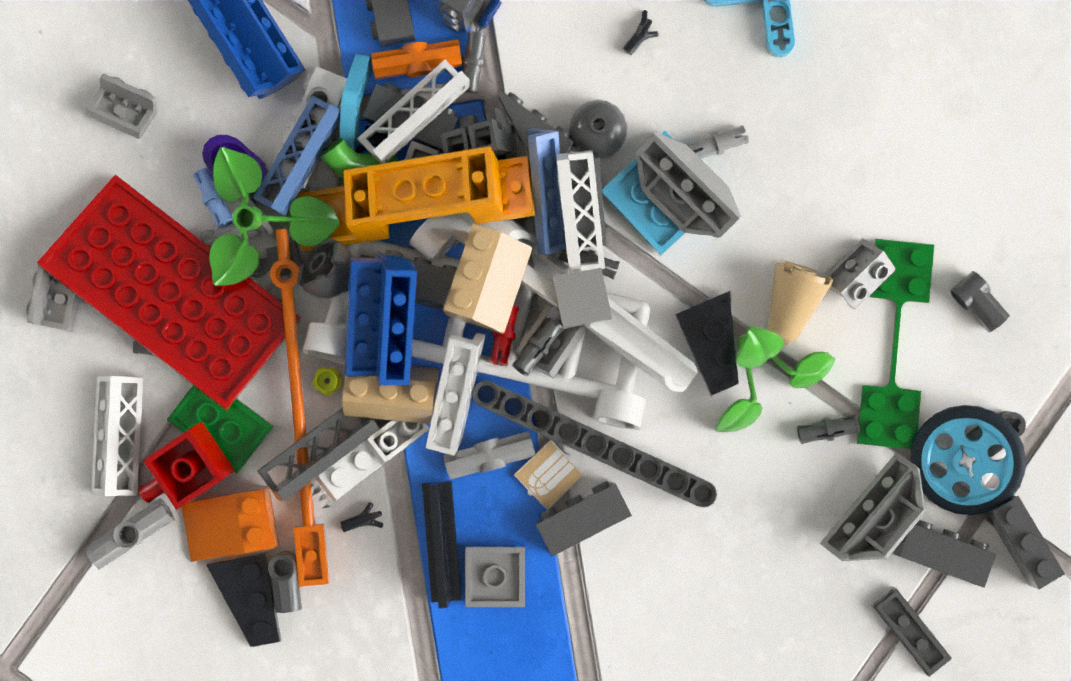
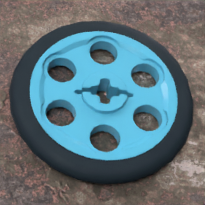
[910,405,1026,515]

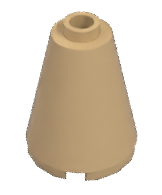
[768,260,833,345]

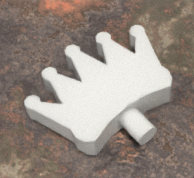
[294,485,333,519]

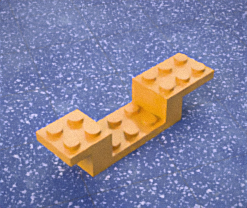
[298,146,535,252]

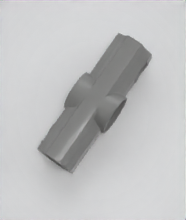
[443,431,536,480]
[85,498,175,570]

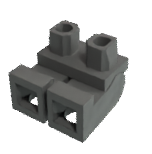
[440,108,516,157]

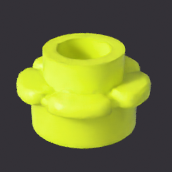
[313,367,342,396]

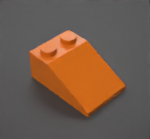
[182,487,279,562]

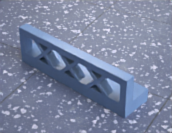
[253,95,341,216]
[527,128,567,255]

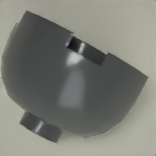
[569,100,627,159]
[297,237,354,299]

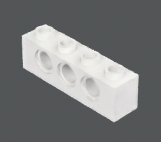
[270,66,347,192]

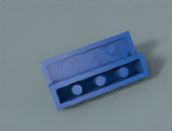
[188,0,306,99]
[344,254,417,386]

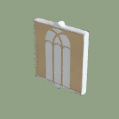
[514,440,585,510]

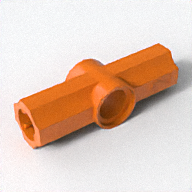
[371,40,463,80]

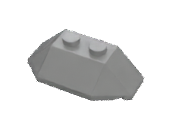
[635,131,741,238]
[820,452,926,561]

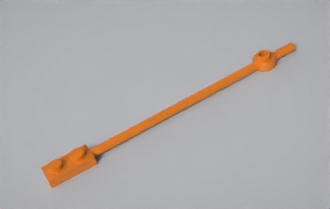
[270,229,330,587]

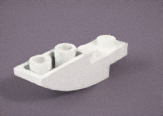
[316,420,430,502]

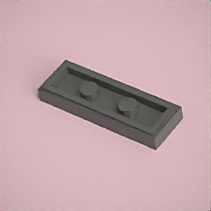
[871,587,952,677]

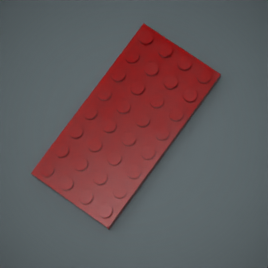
[37,174,301,411]

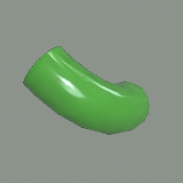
[319,138,398,178]

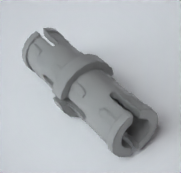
[687,125,749,159]

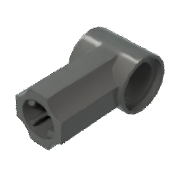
[950,271,1010,332]
[268,551,302,613]

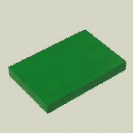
[167,386,274,474]

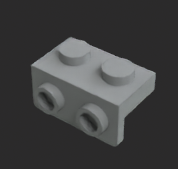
[86,74,156,139]
[26,266,79,331]
[516,304,586,378]

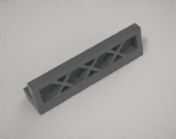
[257,407,380,501]

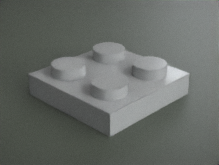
[465,546,525,607]

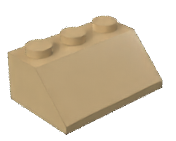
[443,223,532,334]
[342,365,440,424]

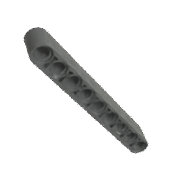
[473,381,717,508]

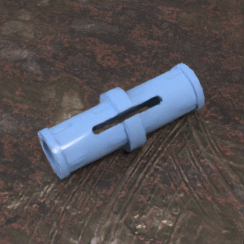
[193,167,233,228]

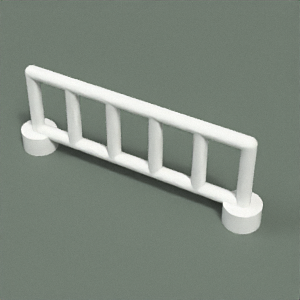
[303,240,650,430]

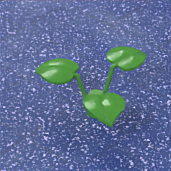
[210,147,340,286]
[715,326,836,432]

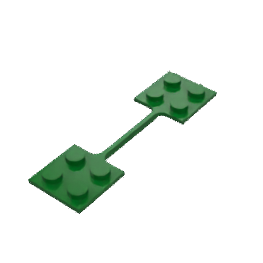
[857,239,934,449]

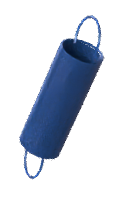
[476,0,502,32]

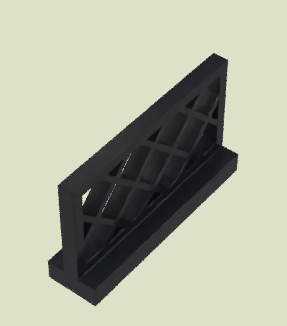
[422,481,462,608]

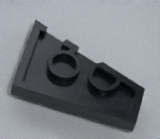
[675,291,739,396]
[206,553,282,647]

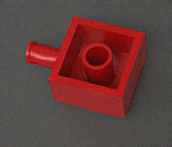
[139,422,235,510]

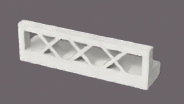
[357,59,470,164]
[556,150,605,274]
[426,333,485,456]
[91,376,143,496]

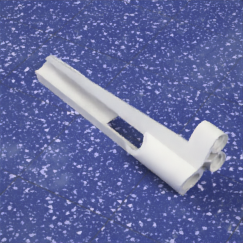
[409,212,698,392]

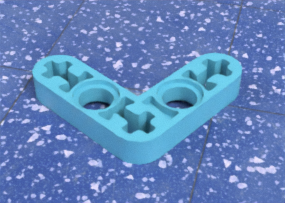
[704,0,795,58]
[339,54,371,152]

